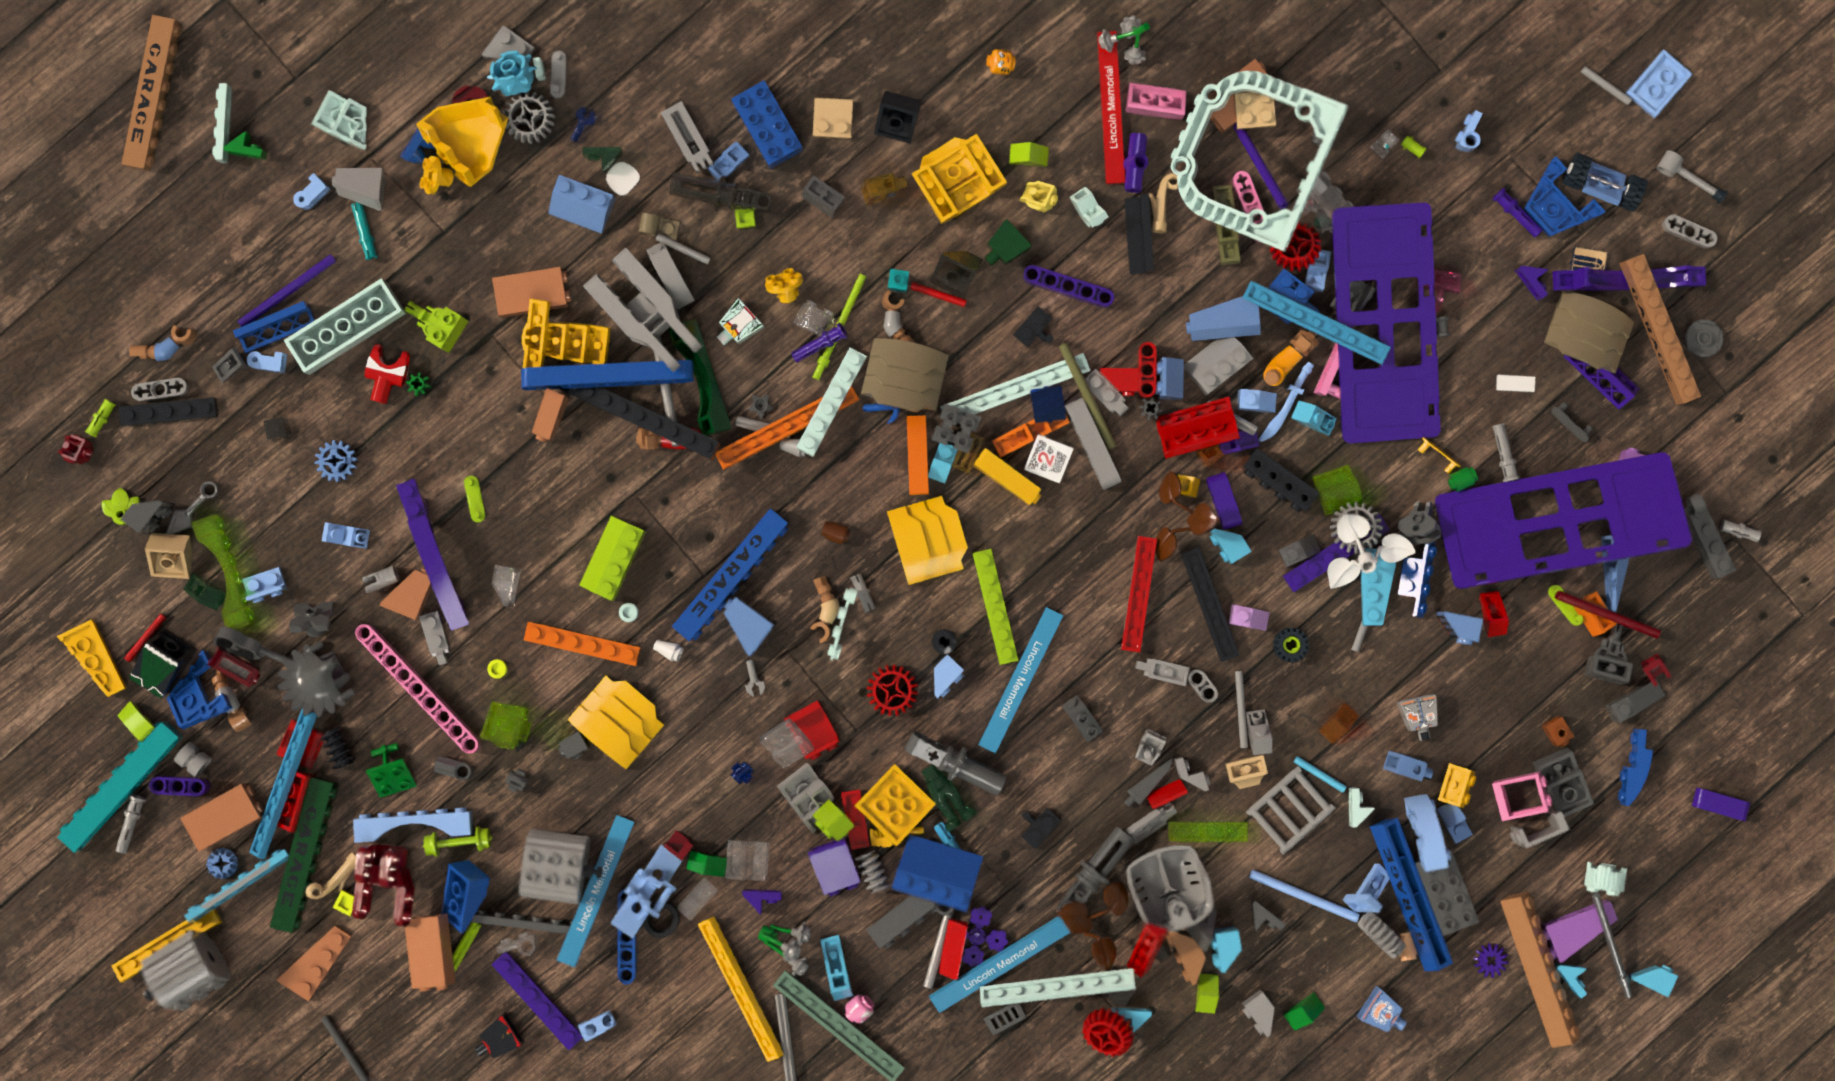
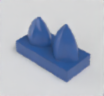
[400,128,436,164]

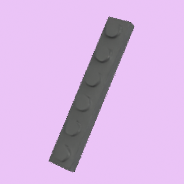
[470,909,573,934]

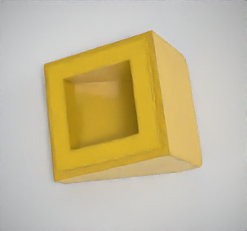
[1177,474,1200,498]

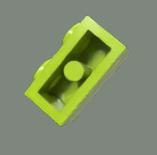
[812,799,855,841]

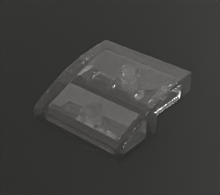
[759,718,814,768]
[726,840,769,881]

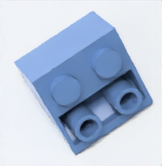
[1155,357,1184,400]

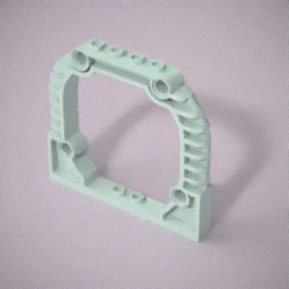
[1171,71,1348,252]

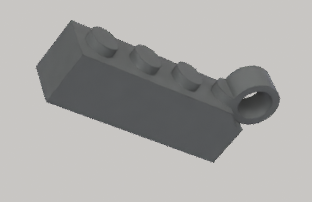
[1683,493,1736,579]
[866,896,954,950]

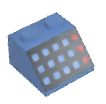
[1436,612,1483,645]

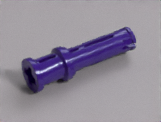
[1492,187,1543,238]
[791,323,848,363]

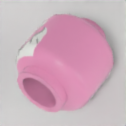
[845,994,874,1024]

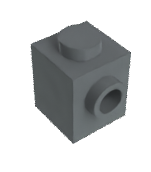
[558,731,590,760]

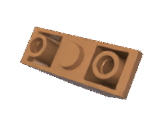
[1166,931,1206,985]

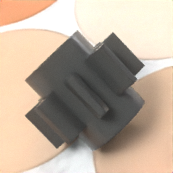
[1138,397,1162,421]
[505,769,529,793]

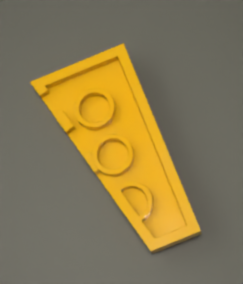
[57,619,127,697]

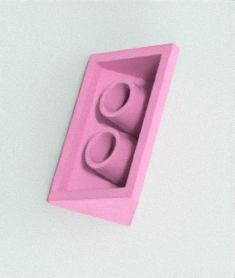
[1125,83,1186,120]

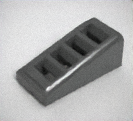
[983,1003,1026,1035]

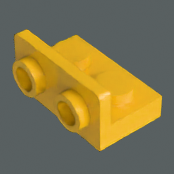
[1438,763,1476,808]

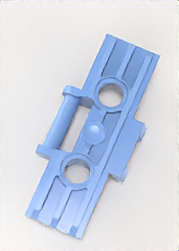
[610,845,682,938]

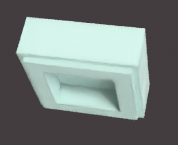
[533,57,546,81]

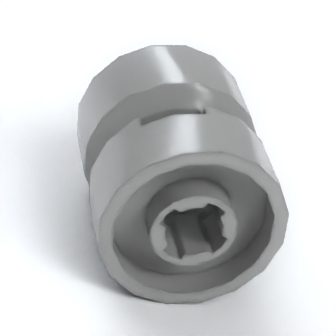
[174,742,212,778]

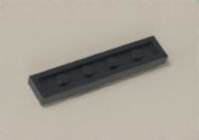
[119,397,218,426]

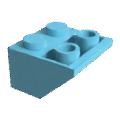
[1210,926,1242,973]

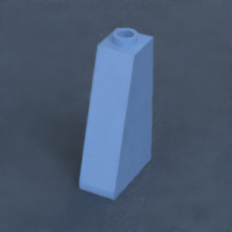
[1186,296,1261,341]

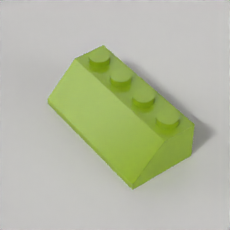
[580,516,646,601]

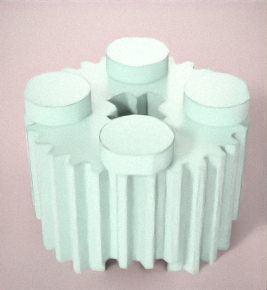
[1584,862,1627,896]

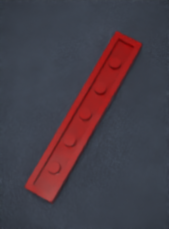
[1121,536,1157,653]

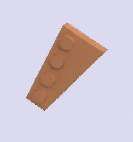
[276,925,352,1001]

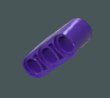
[1206,472,1242,530]
[149,776,210,796]
[1691,787,1751,822]

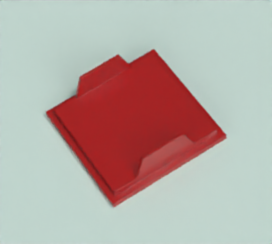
[276,719,324,770]

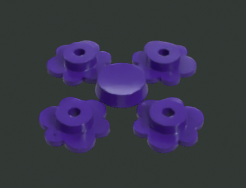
[962,906,1008,967]

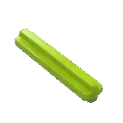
[452,922,481,973]

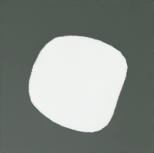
[606,162,640,195]

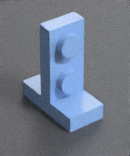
[1343,864,1389,912]

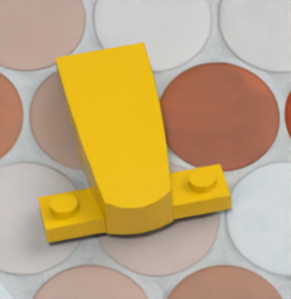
[522,298,611,368]

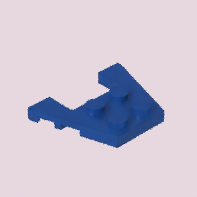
[1524,156,1606,237]
[166,650,232,729]

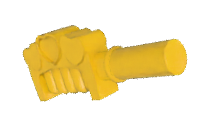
[870,826,924,848]

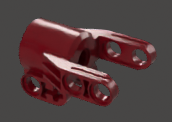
[352,844,415,927]

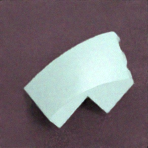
[311,90,366,150]

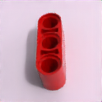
[1137,342,1157,399]

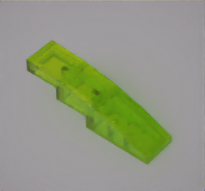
[1169,821,1248,842]

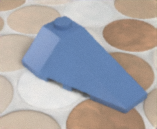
[1601,535,1629,612]

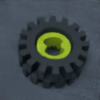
[1273,628,1309,662]

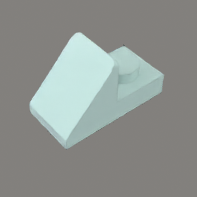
[1348,787,1375,827]

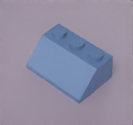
[548,175,616,234]

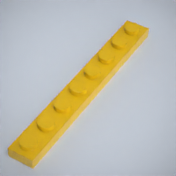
[698,916,784,1062]

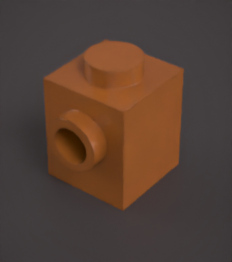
[1541,716,1574,747]

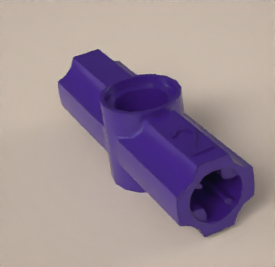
[1123,133,1148,193]

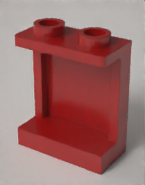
[784,700,840,761]

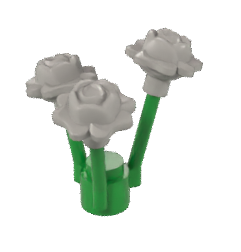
[758,922,811,976]

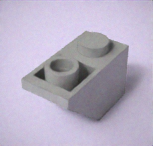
[1246,709,1272,756]
[1242,990,1274,1037]

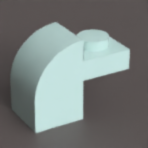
[1069,187,1108,228]

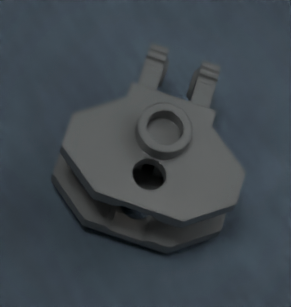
[1398,502,1442,544]

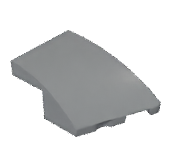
[777,763,834,834]

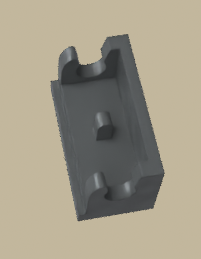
[801,175,845,218]

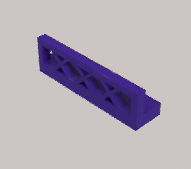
[1564,355,1640,410]

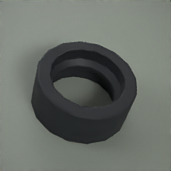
[643,901,680,938]

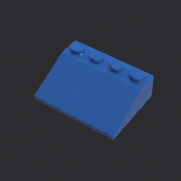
[892,834,983,913]

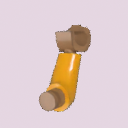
[1263,330,1318,386]

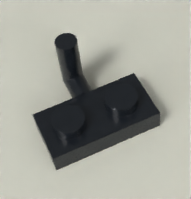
[1013,306,1053,348]
[1021,807,1061,849]

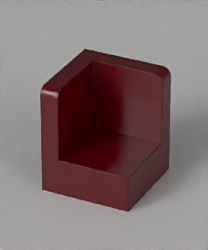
[663,831,695,861]

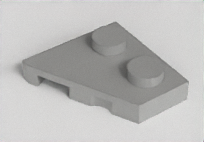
[481,25,535,59]

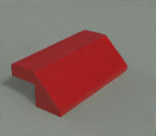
[1156,397,1240,459]

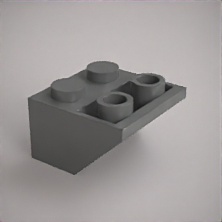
[120,500,174,535]

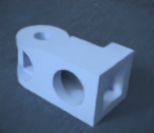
[293,173,331,210]
[247,352,287,373]
[578,1010,617,1042]

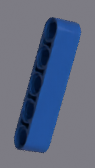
[618,887,637,984]

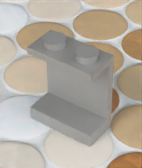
[1510,809,1569,848]

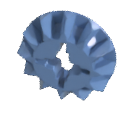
[206,848,238,879]

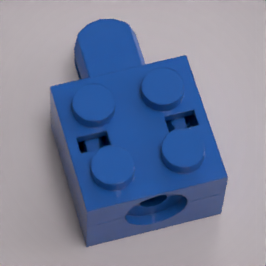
[1268,269,1319,325]

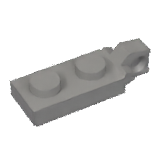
[419,611,450,665]
[1135,658,1190,686]
[1126,802,1177,844]

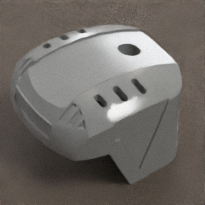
[1126,845,1213,932]

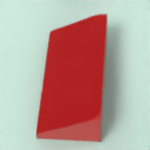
[1147,779,1188,809]

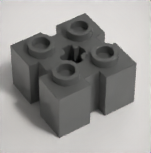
[931,403,982,453]

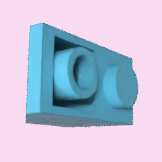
[1291,401,1337,436]
[1209,529,1252,564]

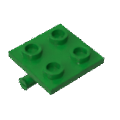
[366,742,417,798]

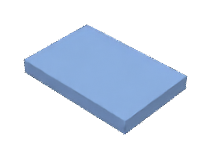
[1625,50,1693,118]

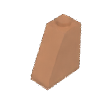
[532,388,570,443]
[379,568,432,620]

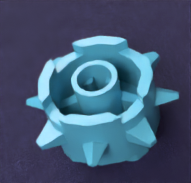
[487,51,537,96]

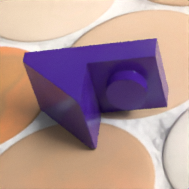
[1515,266,1548,301]
[742,889,782,915]

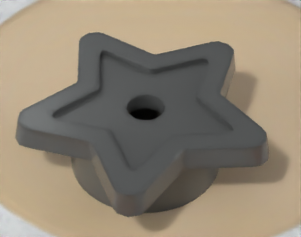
[748,394,773,418]

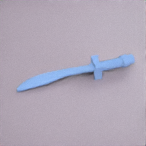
[1259,362,1314,442]

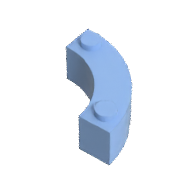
[1404,794,1450,872]

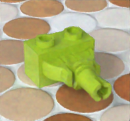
[405,301,469,353]

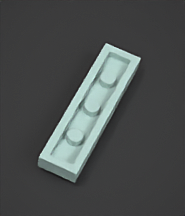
[213,83,232,163]

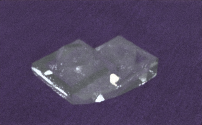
[677,878,718,921]

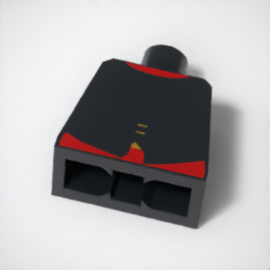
[474,1012,525,1058]

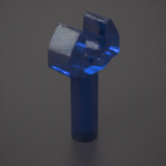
[570,107,595,143]

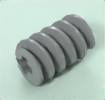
[855,850,890,894]

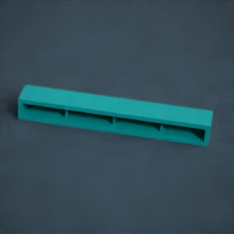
[57,721,184,853]

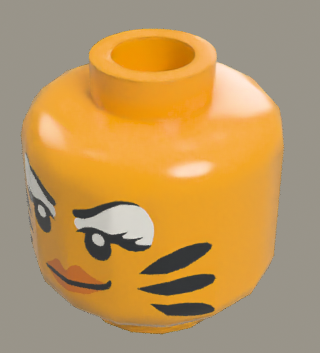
[986,49,1016,75]

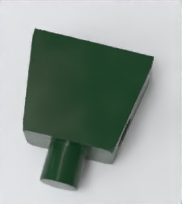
[984,219,1032,266]

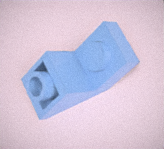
[322,522,370,549]

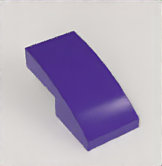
[1220,431,1260,455]

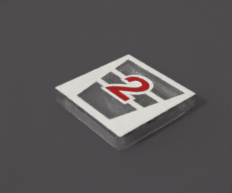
[1024,434,1074,483]

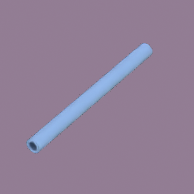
[1249,869,1360,923]

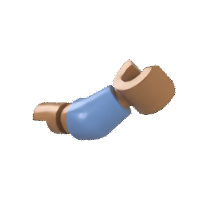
[129,325,197,361]

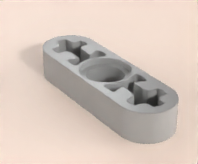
[1662,215,1717,249]
[131,378,189,401]

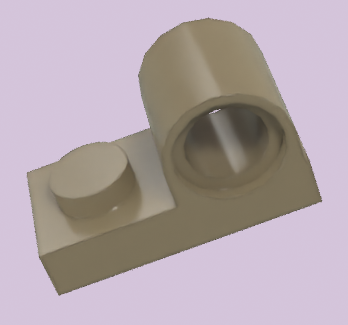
[638,213,680,241]

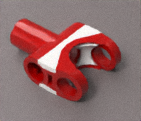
[364,344,410,404]

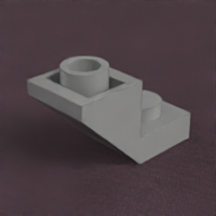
[1174,757,1211,791]

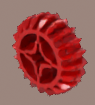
[1270,221,1322,272]
[866,664,918,716]
[1082,1008,1135,1058]

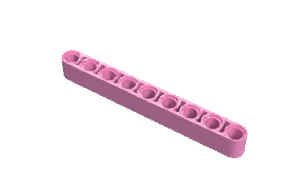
[355,624,481,754]

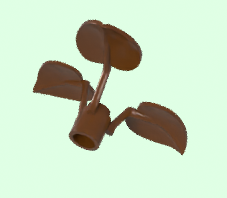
[1155,471,1220,562]
[1057,883,1129,972]

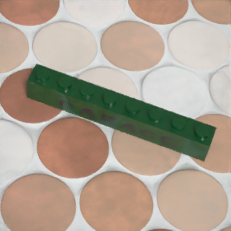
[270,776,338,933]

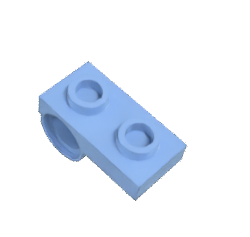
[1455,110,1483,152]

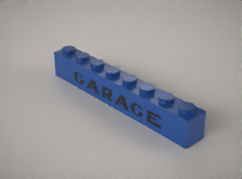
[672,508,789,641]
[1370,818,1453,971]

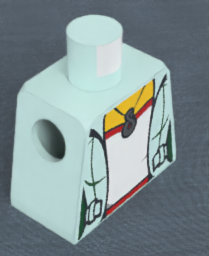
[717,298,764,345]

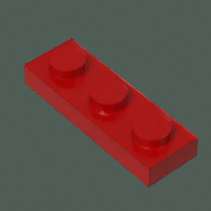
[841,789,870,850]

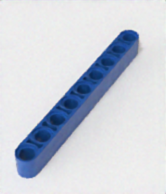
[521,360,694,390]

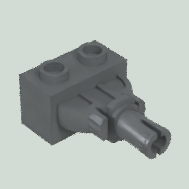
[1584,624,1633,685]

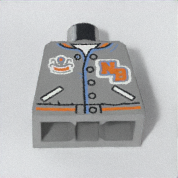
[1396,694,1438,741]

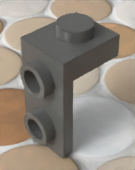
[1062,695,1103,742]

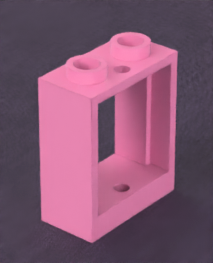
[1492,771,1552,821]

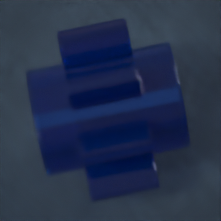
[730,761,754,785]

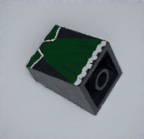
[129,629,197,699]

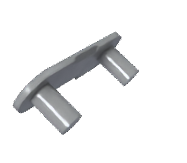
[551,51,566,98]

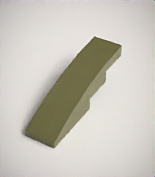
[1212,185,1240,265]

